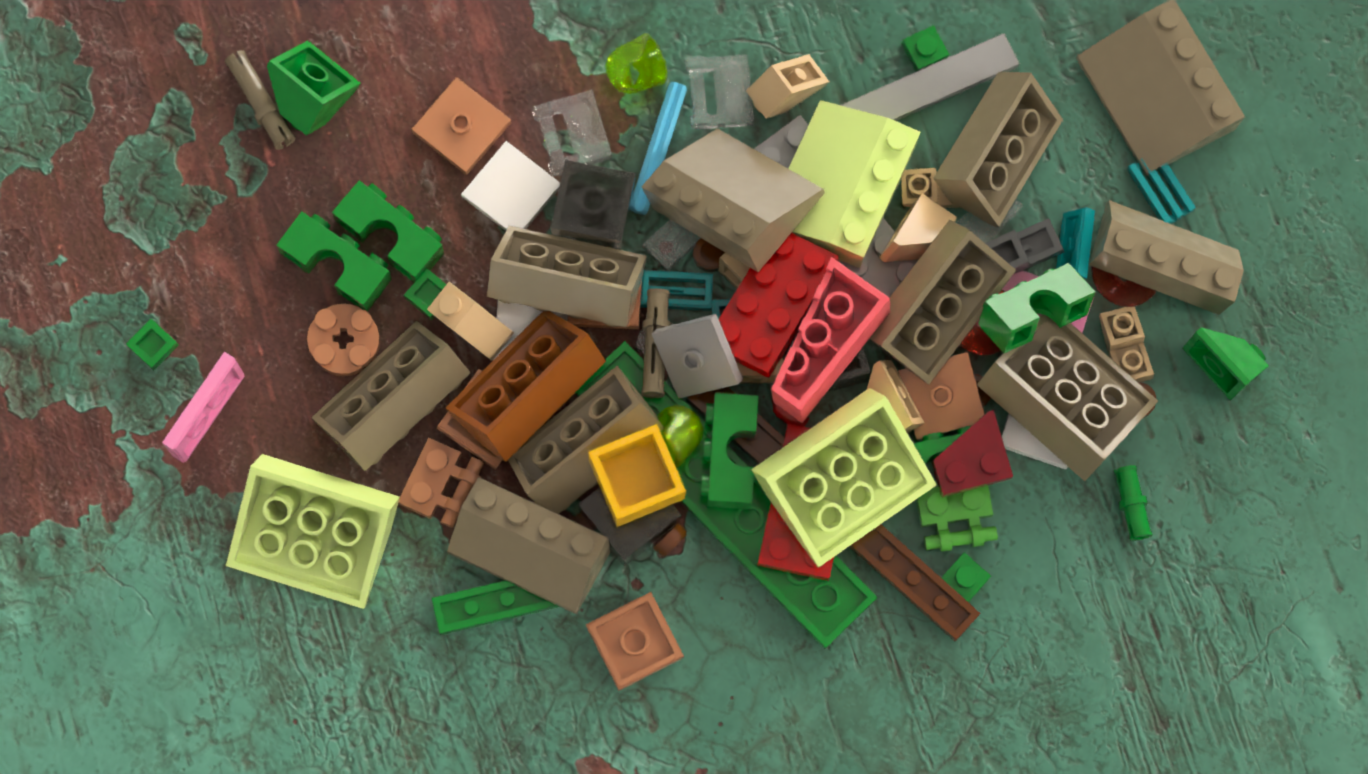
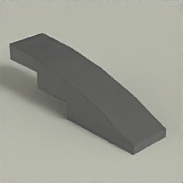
[985,218,1065,274]

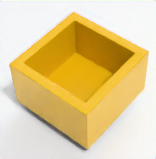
[588,424,686,527]

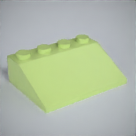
[788,100,921,269]
[751,388,937,567]
[226,454,400,609]

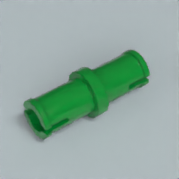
[1114,465,1153,541]

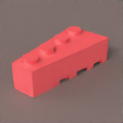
[771,257,890,423]

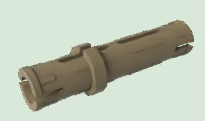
[225,50,296,150]
[641,288,671,398]

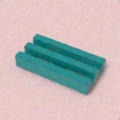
[1127,159,1196,224]
[1056,207,1095,279]
[641,270,713,311]

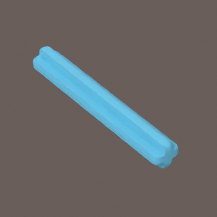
[629,82,687,215]

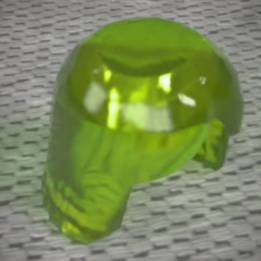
[605,33,668,94]
[657,404,704,469]

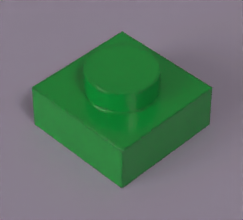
[902,25,949,72]
[404,269,447,320]
[126,319,179,371]
[941,552,991,602]

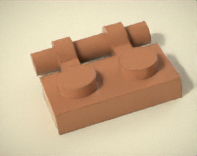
[398,437,484,528]

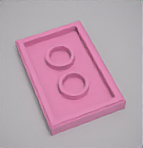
[162,352,244,463]

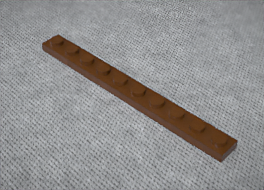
[687,387,981,642]

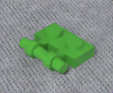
[916,485,998,552]

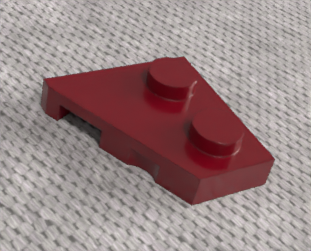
[932,410,1013,497]

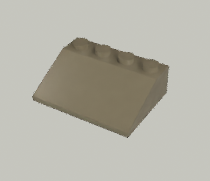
[1076,0,1245,176]
[642,128,825,272]
[977,314,1158,481]

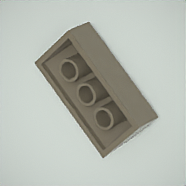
[933,72,1063,227]
[1089,200,1244,315]
[869,219,1016,385]
[487,226,647,328]
[311,321,470,471]
[508,366,664,514]
[447,477,610,615]

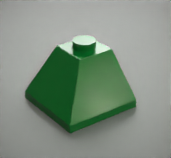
[267,40,361,136]
[1182,327,1269,401]

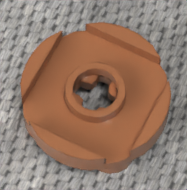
[307,304,380,376]

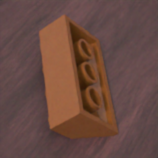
[446,311,606,462]

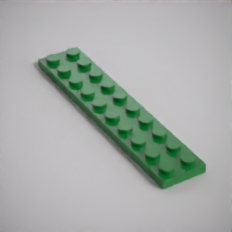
[574,341,878,649]

